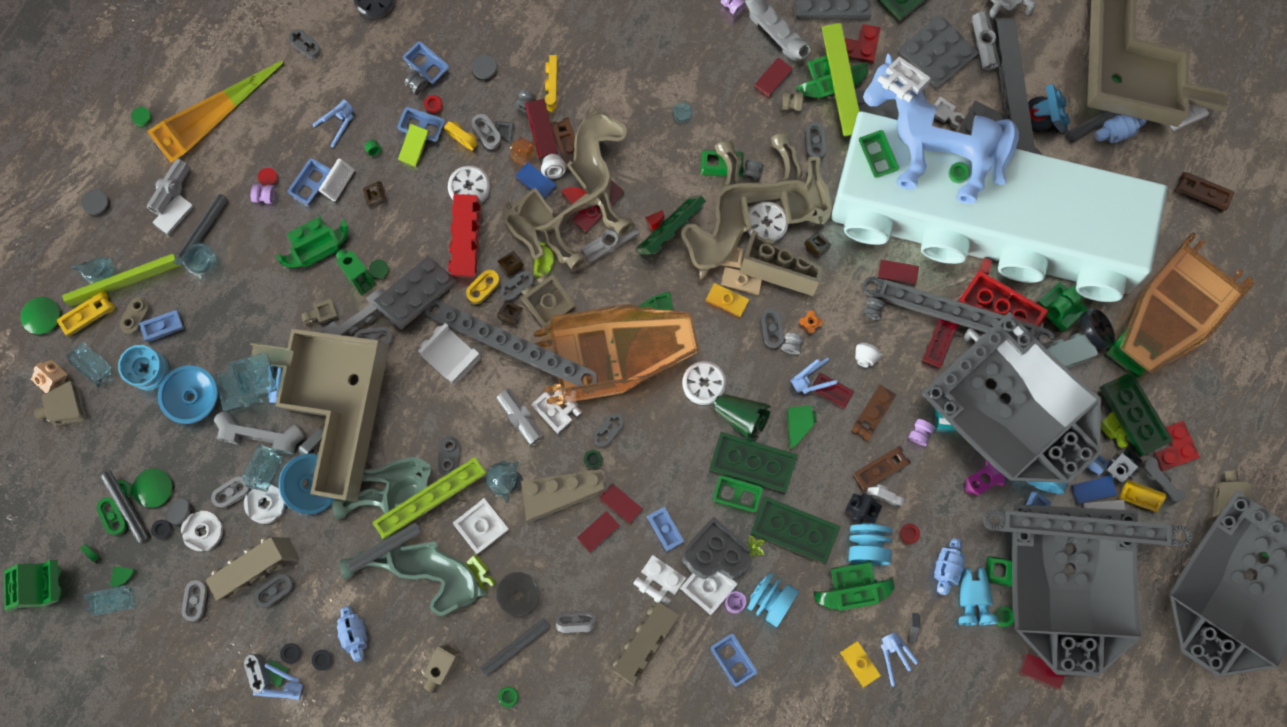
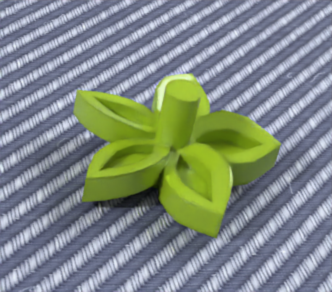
[746,535,765,559]

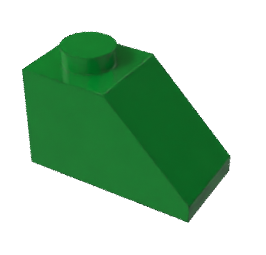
[787,406,817,450]

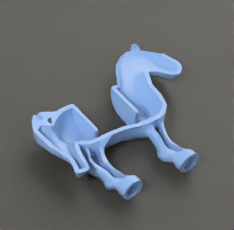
[863,54,1019,204]

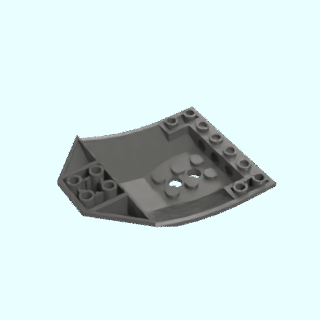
[921,312,1101,483]
[1170,490,1287,677]
[1012,504,1142,677]

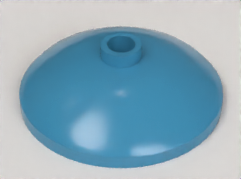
[158,365,218,424]
[279,454,334,514]

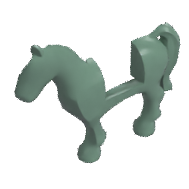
[332,457,488,616]

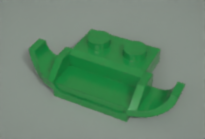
[796,55,869,98]
[276,216,349,268]
[814,561,895,611]

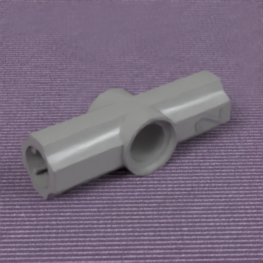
[972,11,1000,70]
[147,159,190,215]
[581,226,639,264]
[496,388,544,446]

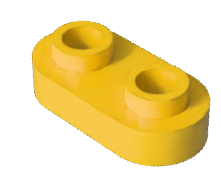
[443,121,478,150]
[466,270,500,304]

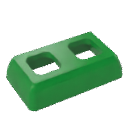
[859,130,899,178]
[700,150,744,177]
[713,475,763,513]
[985,556,1012,587]

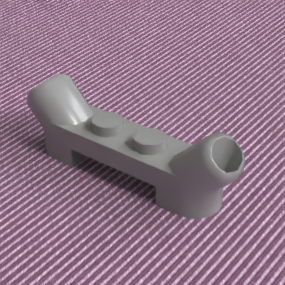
[745,0,811,61]
[320,289,385,336]
[214,411,306,454]

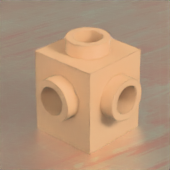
[31,359,68,393]

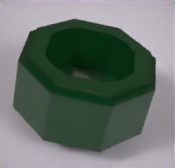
[583,449,603,470]

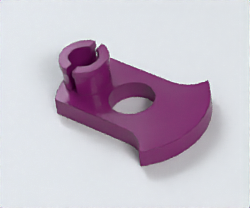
[965,460,1005,496]

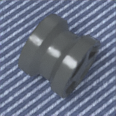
[404,71,428,95]
[514,90,537,112]
[742,160,764,182]
[862,298,886,320]

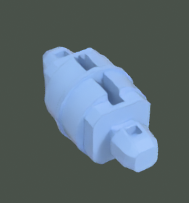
[1095,114,1147,144]
[934,538,966,595]
[337,606,368,662]

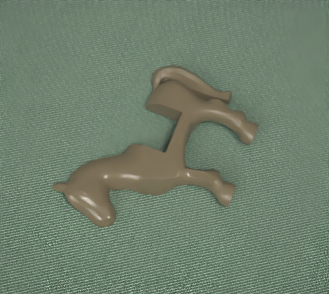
[503,106,635,271]
[681,133,832,279]

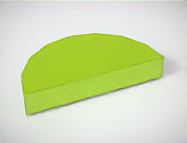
[533,241,555,279]

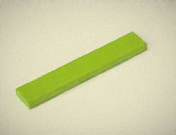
[822,23,859,136]
[62,254,181,307]
[372,456,487,540]

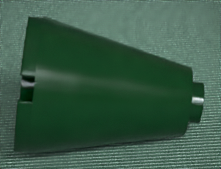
[713,394,771,441]

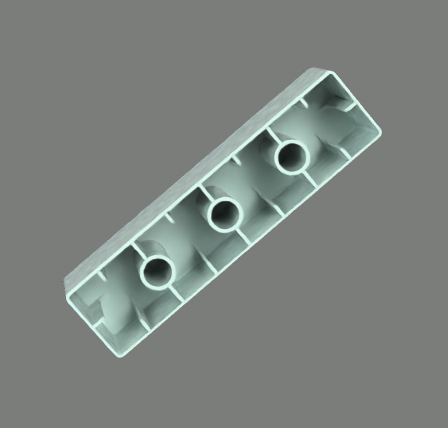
[831,112,1168,302]

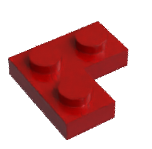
[844,24,881,64]
[1153,421,1200,472]

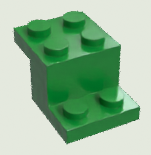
[4,560,61,611]

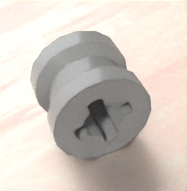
[781,333,804,355]

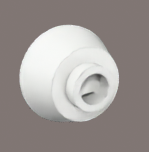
[541,154,567,179]
[855,343,881,368]

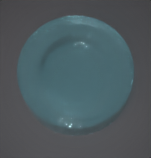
[673,102,692,123]

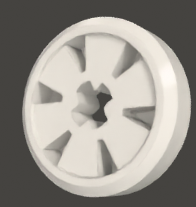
[448,166,490,204]
[747,202,788,243]
[683,361,726,405]

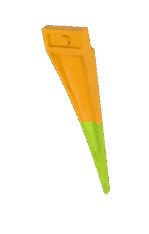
[147,61,283,163]

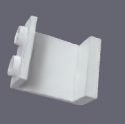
[418,323,481,386]

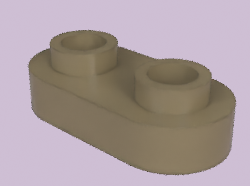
[119,297,150,335]

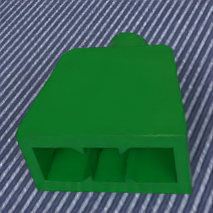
[336,249,377,296]

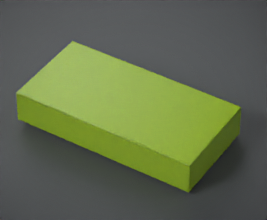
[398,124,430,166]

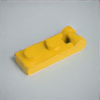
[545,55,558,112]
[57,292,115,337]

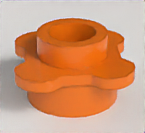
[799,310,823,333]

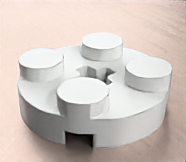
[244,483,286,524]
[181,511,224,552]

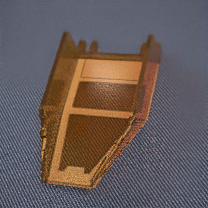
[1120,232,1255,374]
[534,304,699,405]

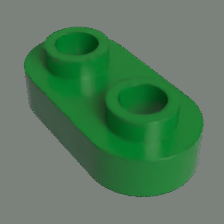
[97,497,127,536]

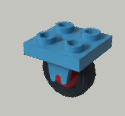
[1028,84,1070,133]

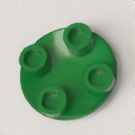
[21,297,60,334]
[132,468,173,508]

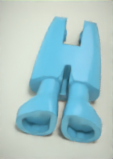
[959,567,998,626]

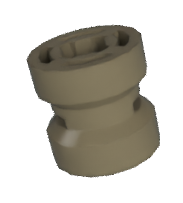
[782,91,803,111]

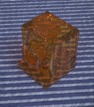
[509,136,535,166]

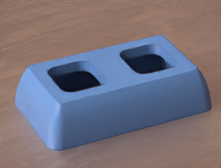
[403,41,449,84]
[397,107,445,142]
[287,158,331,205]
[711,634,757,687]

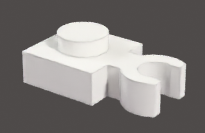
[934,96,965,129]
[867,485,905,507]

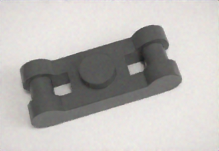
[1140,457,1185,504]

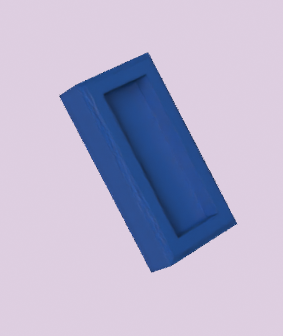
[515,162,557,200]
[1071,475,1117,505]

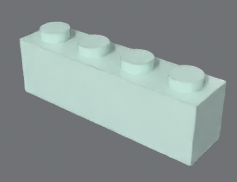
[1047,333,1098,369]

